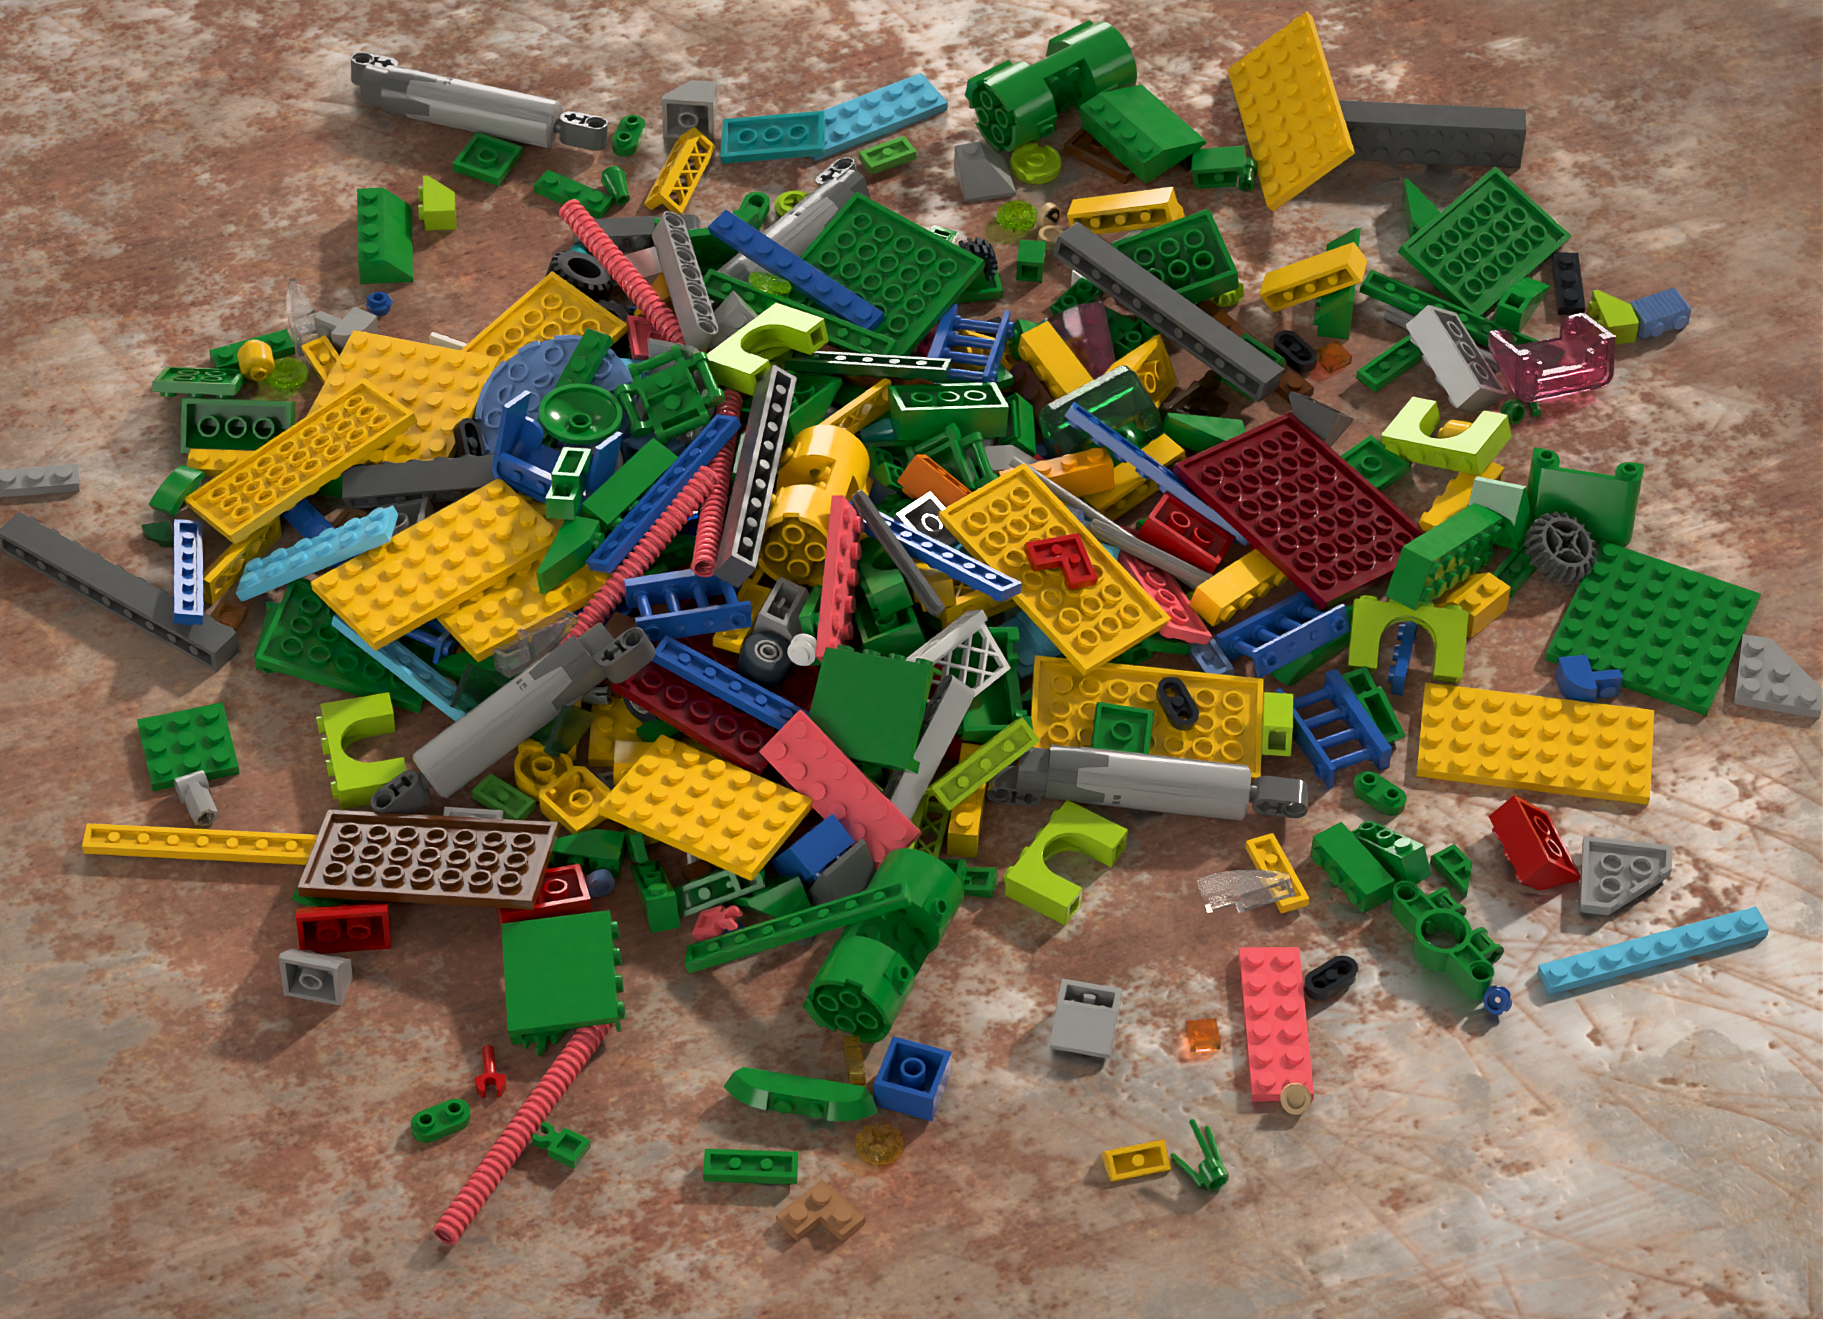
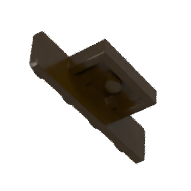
[1157,370,1229,429]

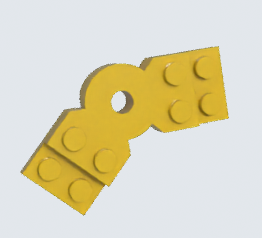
[514,699,611,834]

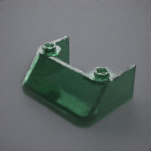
[1039,365,1164,460]
[449,663,595,758]

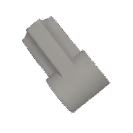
[174,770,219,828]

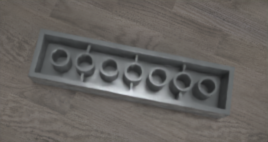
[1339,100,1527,168]

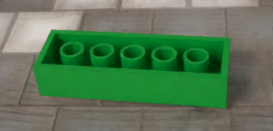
[1385,502,1503,611]

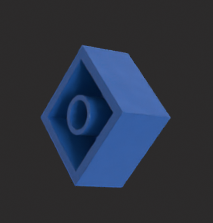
[771,813,855,888]
[874,1036,952,1121]

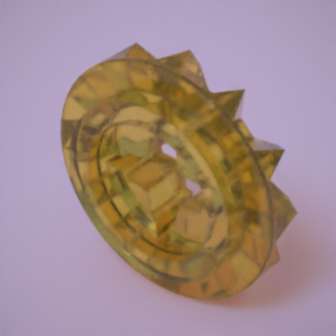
[855,1121,904,1166]

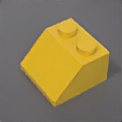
[1432,572,1511,639]

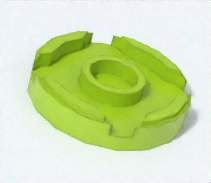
[1010,143,1061,184]

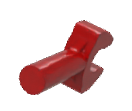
[475,1045,506,1099]

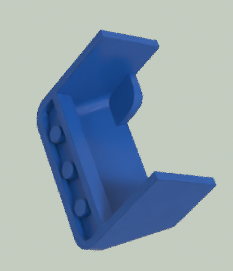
[492,390,623,516]

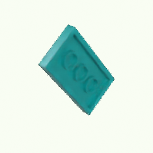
[720,110,826,164]

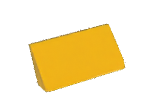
[1101,1139,1171,1182]

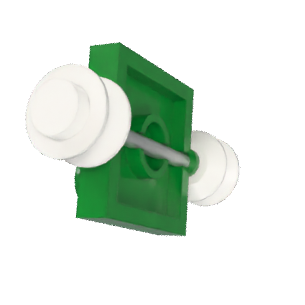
[787,585,823,666]

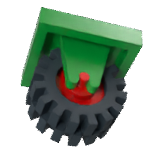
[954,237,1003,304]

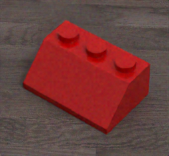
[1135,491,1236,574]
[1488,795,1581,891]
[496,864,592,933]
[296,902,391,954]

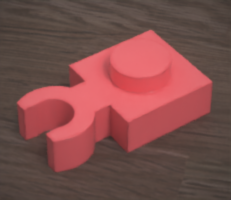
[692,905,743,941]

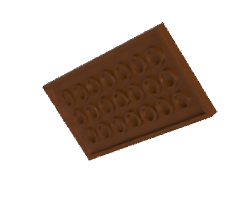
[297,810,559,910]

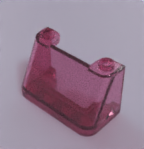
[1488,313,1615,403]

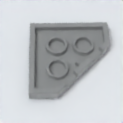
[1734,634,1823,718]
[1579,836,1672,915]

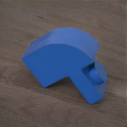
[1555,655,1623,703]

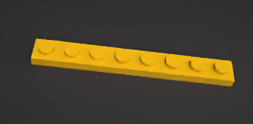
[82,823,318,865]

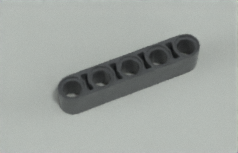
[573,214,702,255]

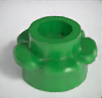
[1500,399,1525,424]

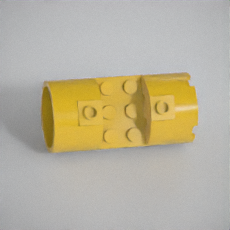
[757,425,874,587]

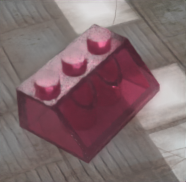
[1047,301,1116,386]

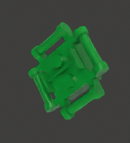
[614,344,725,445]
[904,423,998,502]

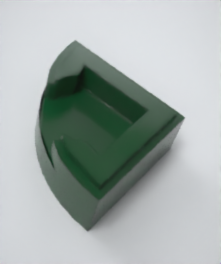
[141,520,173,547]

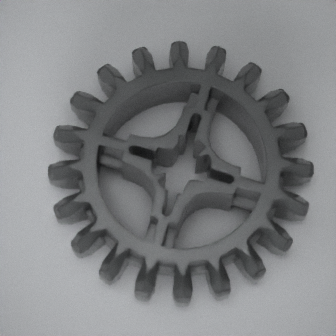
[1523,511,1598,586]

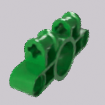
[1390,881,1504,1000]

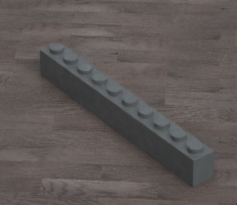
[1053,222,1284,403]
[714,364,797,588]
[342,445,623,509]
[0,512,239,672]

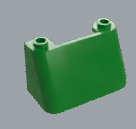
[1526,447,1645,547]
[949,627,1033,745]

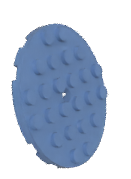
[475,335,637,455]

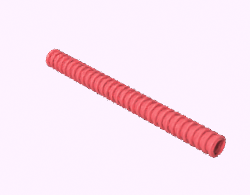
[559,199,720,386]
[692,390,743,577]
[545,466,721,655]
[433,1023,615,1245]

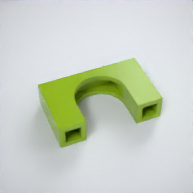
[707,303,829,396]
[1381,397,1512,476]
[1346,595,1469,683]
[316,692,407,810]
[1003,800,1128,926]

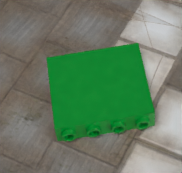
[809,644,942,774]
[501,910,626,1045]

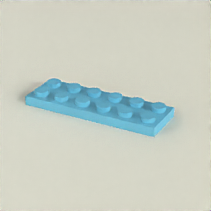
[811,73,948,161]
[236,505,398,602]

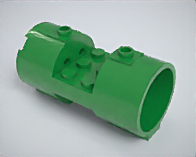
[964,20,1137,152]
[802,848,965,1043]

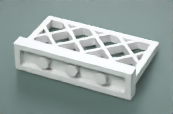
[906,610,1010,704]

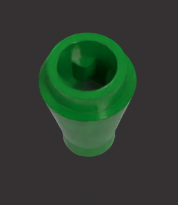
[601,166,630,205]

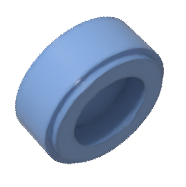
[585,869,615,898]

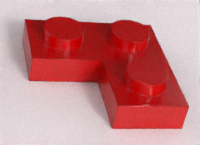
[1024,533,1098,590]

